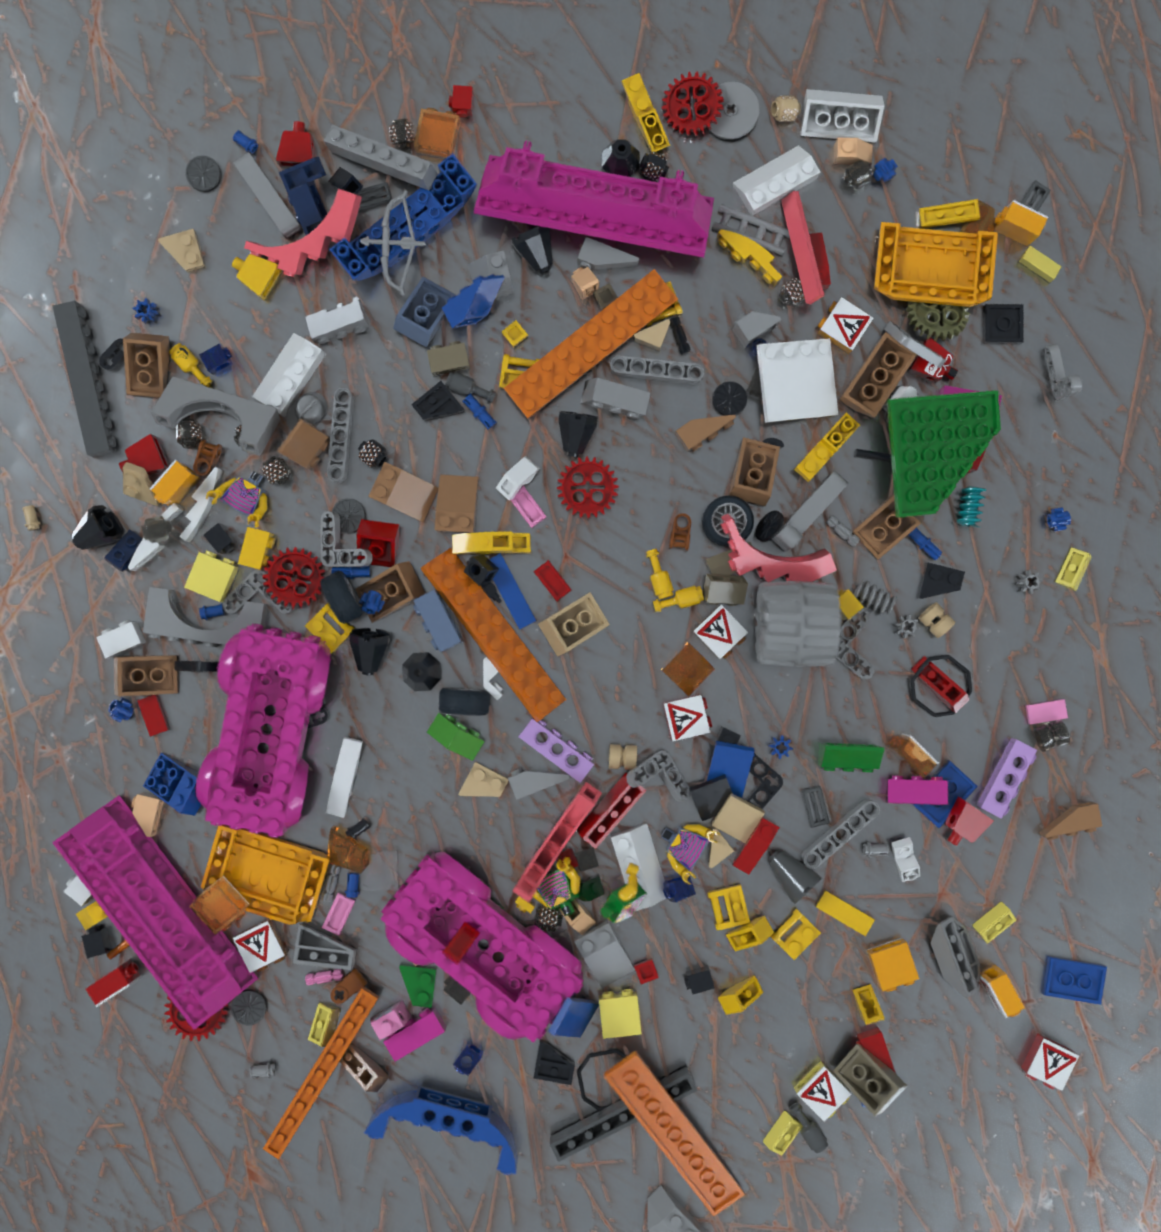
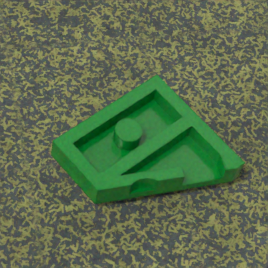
[399,964,437,1008]

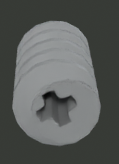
[854,579,897,616]

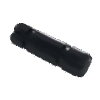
[670,316,691,354]

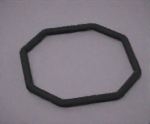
[910,655,972,717]
[577,1049,627,1111]

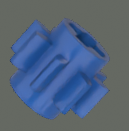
[873,158,898,183]
[133,298,159,324]
[1047,507,1071,531]
[359,590,385,614]
[108,697,134,723]
[768,735,793,759]

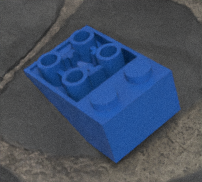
[442,274,505,328]
[143,752,201,816]

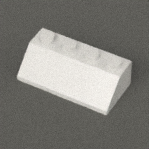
[801,89,884,142]
[732,145,820,216]
[252,333,326,418]
[610,823,670,911]

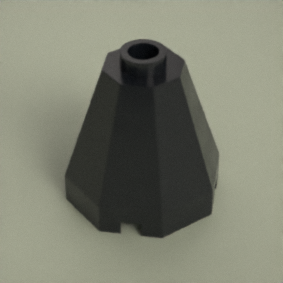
[602,139,640,177]
[511,226,553,274]
[559,411,598,457]
[72,505,122,550]
[349,628,391,675]
[402,652,442,691]

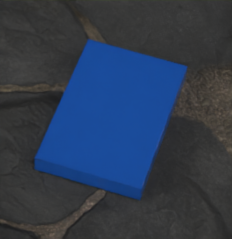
[706,741,755,798]
[912,760,978,828]
[1042,956,1107,1005]
[548,997,599,1038]

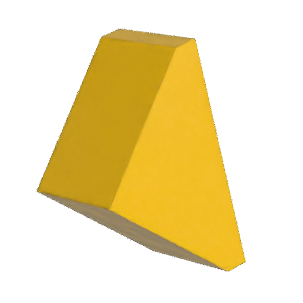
[853,984,885,1025]

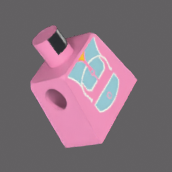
[370,1000,412,1040]

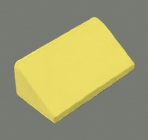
[1019,245,1062,283]
[1056,547,1092,591]
[973,902,1017,944]
[308,1003,341,1047]
[763,1111,803,1156]

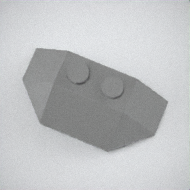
[931,917,980,998]
[647,1185,707,1232]

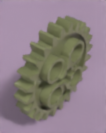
[906,301,970,341]

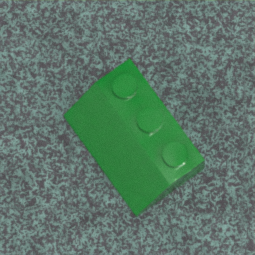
[818,743,884,773]

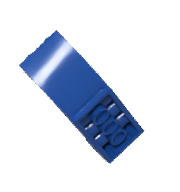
[329,153,477,281]
[364,1086,518,1175]

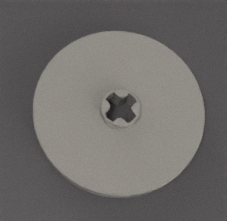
[702,82,760,139]

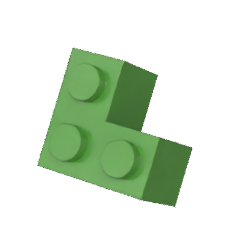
[427,713,485,761]

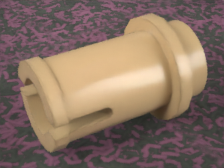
[22,505,41,531]

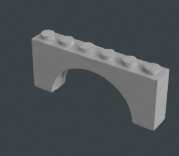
[151,377,281,456]
[143,587,268,647]

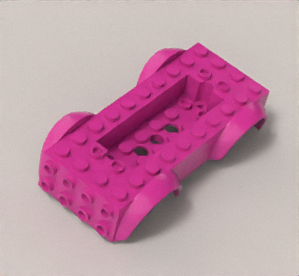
[196,623,330,837]
[381,851,583,1043]

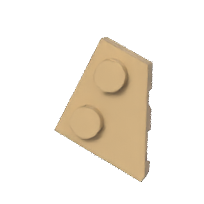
[158,229,205,272]
[123,462,160,506]
[458,762,509,797]

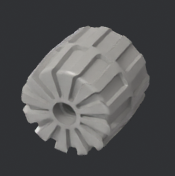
[755,581,840,667]

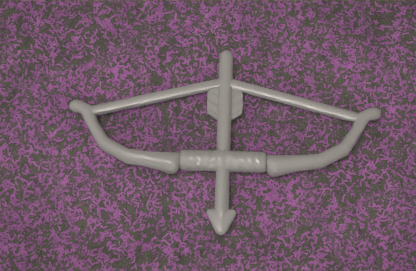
[360,190,426,296]

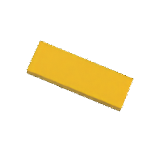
[919,199,980,229]
[815,889,875,937]

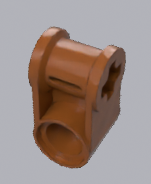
[193,439,222,478]
[669,513,691,551]
[330,968,368,1004]

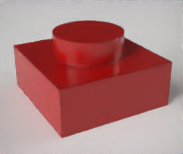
[556,847,579,868]
[634,958,659,984]

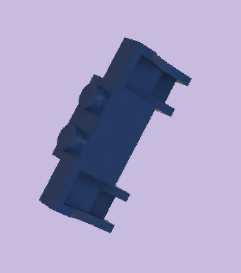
[279,156,332,238]

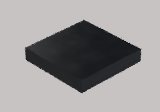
[984,304,1024,344]
[689,774,733,821]

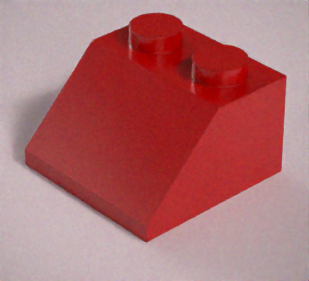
[357,519,399,567]

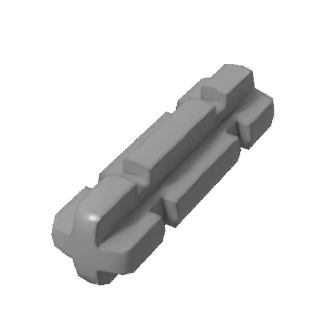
[826,515,860,546]
[321,864,341,902]

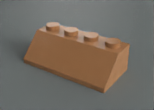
[839,332,917,418]

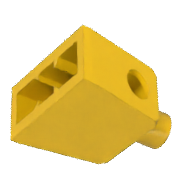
[232,254,282,300]

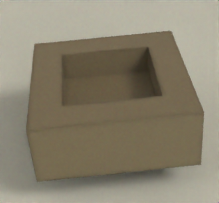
[593,283,618,310]

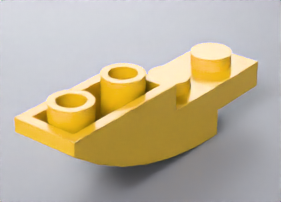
[621,73,670,152]
[717,229,783,286]
[794,412,860,482]
[452,532,531,555]

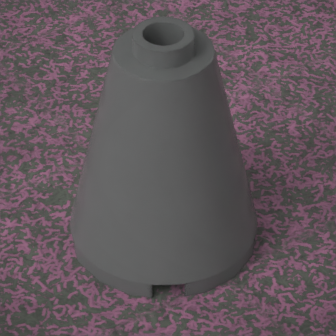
[769,850,822,904]

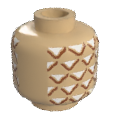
[771,95,801,122]

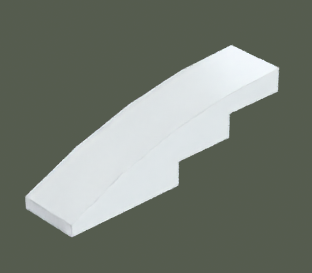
[179,467,223,542]
[128,503,184,571]
[326,737,363,818]

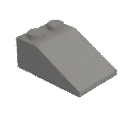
[574,919,635,988]

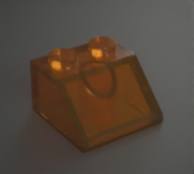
[661,643,715,697]

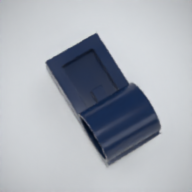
[104,529,143,572]

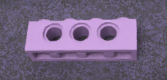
[519,718,594,783]
[976,738,1037,819]

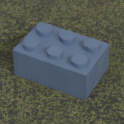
[413,589,464,652]

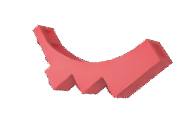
[244,189,362,277]
[721,514,837,582]
[513,782,602,902]

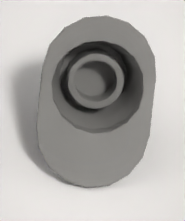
[286,392,328,430]

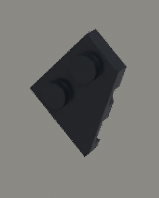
[411,381,464,420]
[917,562,965,599]
[533,1040,575,1085]

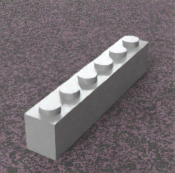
[324,124,437,190]

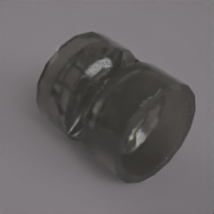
[1033,720,1070,752]

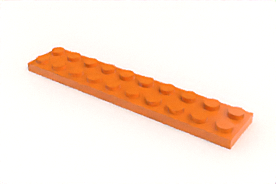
[504,269,678,419]
[421,548,566,722]
[603,1051,745,1216]

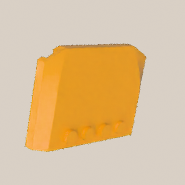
[874,222,998,307]
[201,824,331,925]

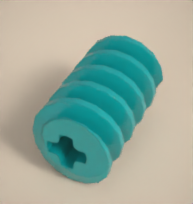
[956,486,987,528]

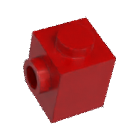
[449,85,474,118]

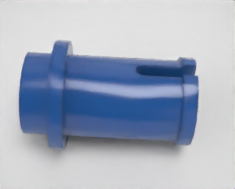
[233,130,258,154]
[199,603,225,621]
[344,873,360,898]

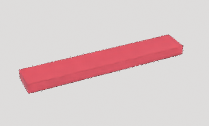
[781,191,824,304]

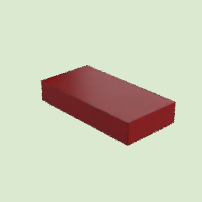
[533,560,572,601]
[137,694,170,737]
[442,921,480,965]

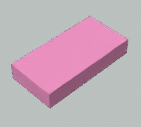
[511,486,547,528]
[1025,699,1068,724]
[322,892,356,936]

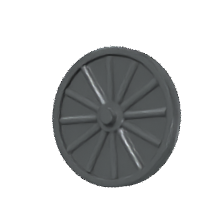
[185,156,220,191]
[331,499,366,533]
[231,990,266,1026]

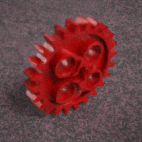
[662,71,724,137]
[557,456,619,519]
[262,547,325,610]
[164,996,229,1041]

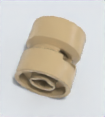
[918,602,955,638]
[609,744,637,770]

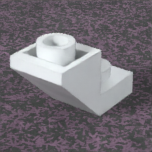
[496,456,540,500]
[483,657,503,700]
[892,837,920,882]

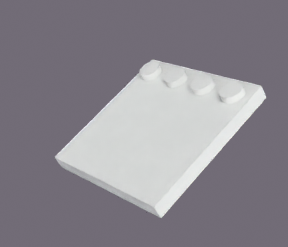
[757,338,838,423]

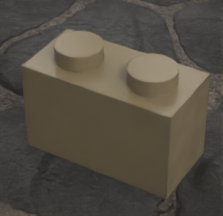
[427,341,471,376]
[703,574,748,606]

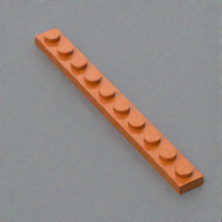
[263,986,379,1160]

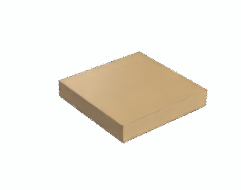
[712,793,765,843]

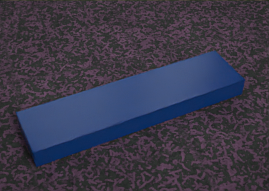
[489,553,536,630]

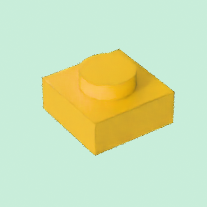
[501,320,528,348]
[515,895,535,913]

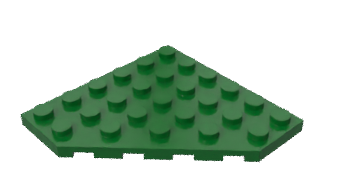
[887,390,1001,517]

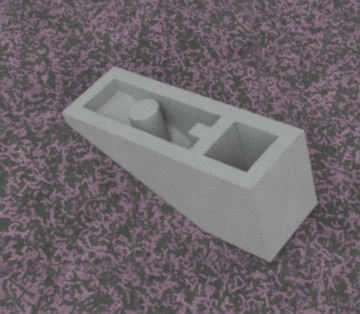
[577,237,639,270]
[508,768,570,800]

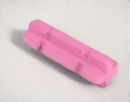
[305,969,344,986]

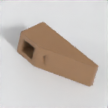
[675,415,736,452]
[1039,802,1103,840]

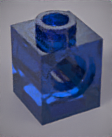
[199,344,233,375]
[663,876,696,903]
[453,1041,483,1076]

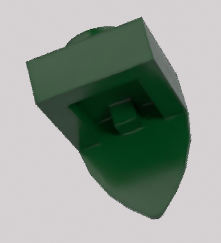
[577,876,605,902]

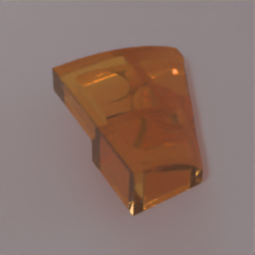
[328,825,369,873]

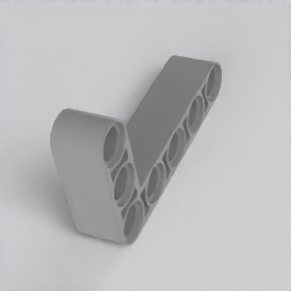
[772,470,849,552]

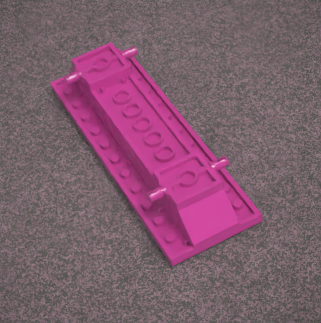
[474,141,714,258]
[52,795,258,1029]

